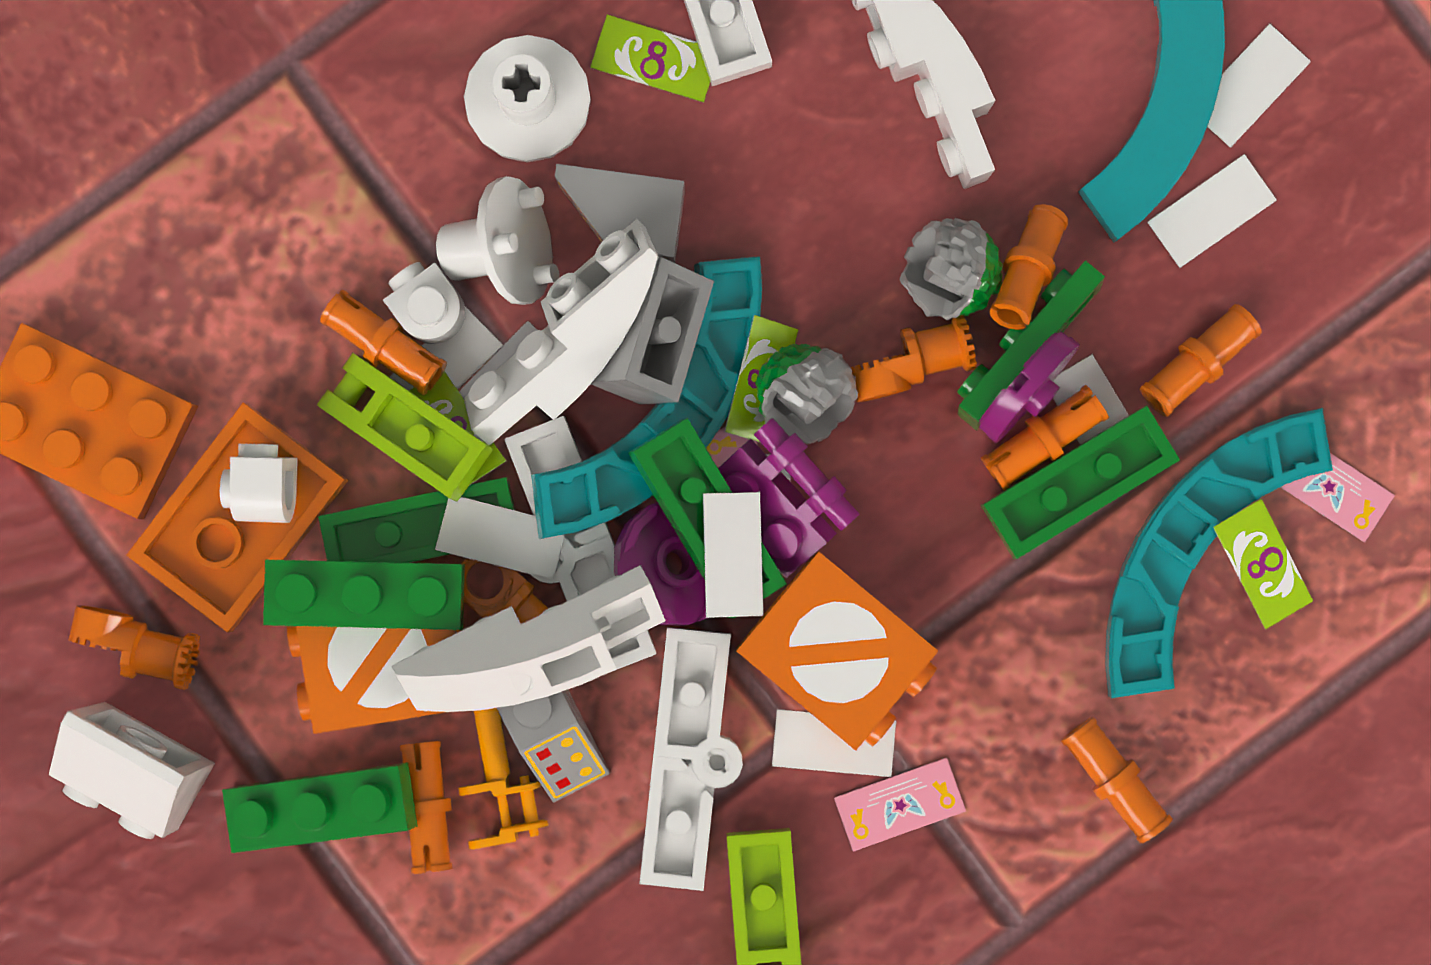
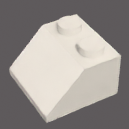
[49,702,215,839]

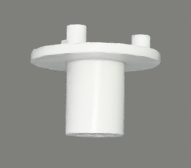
[464,35,591,162]
[436,176,559,305]

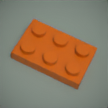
[0,323,199,519]
[126,402,349,633]

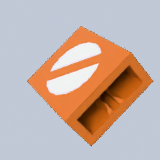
[735,551,938,751]
[287,626,462,734]

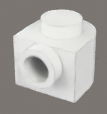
[383,262,465,344]
[220,443,297,523]

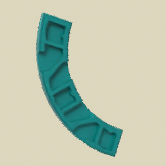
[1078,0,1225,243]
[531,256,762,539]
[1105,408,1333,698]

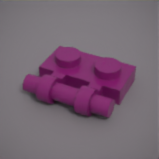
[718,418,859,578]

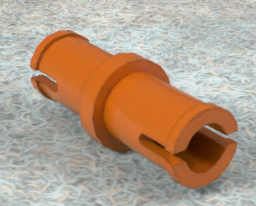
[990,204,1068,330]
[320,289,447,395]
[1140,304,1262,417]
[980,385,1109,491]
[1061,717,1173,844]
[400,741,453,874]

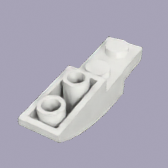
[851,0,996,189]
[464,219,658,445]
[392,566,665,712]

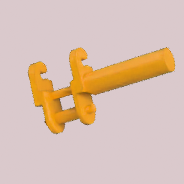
[458,708,549,849]

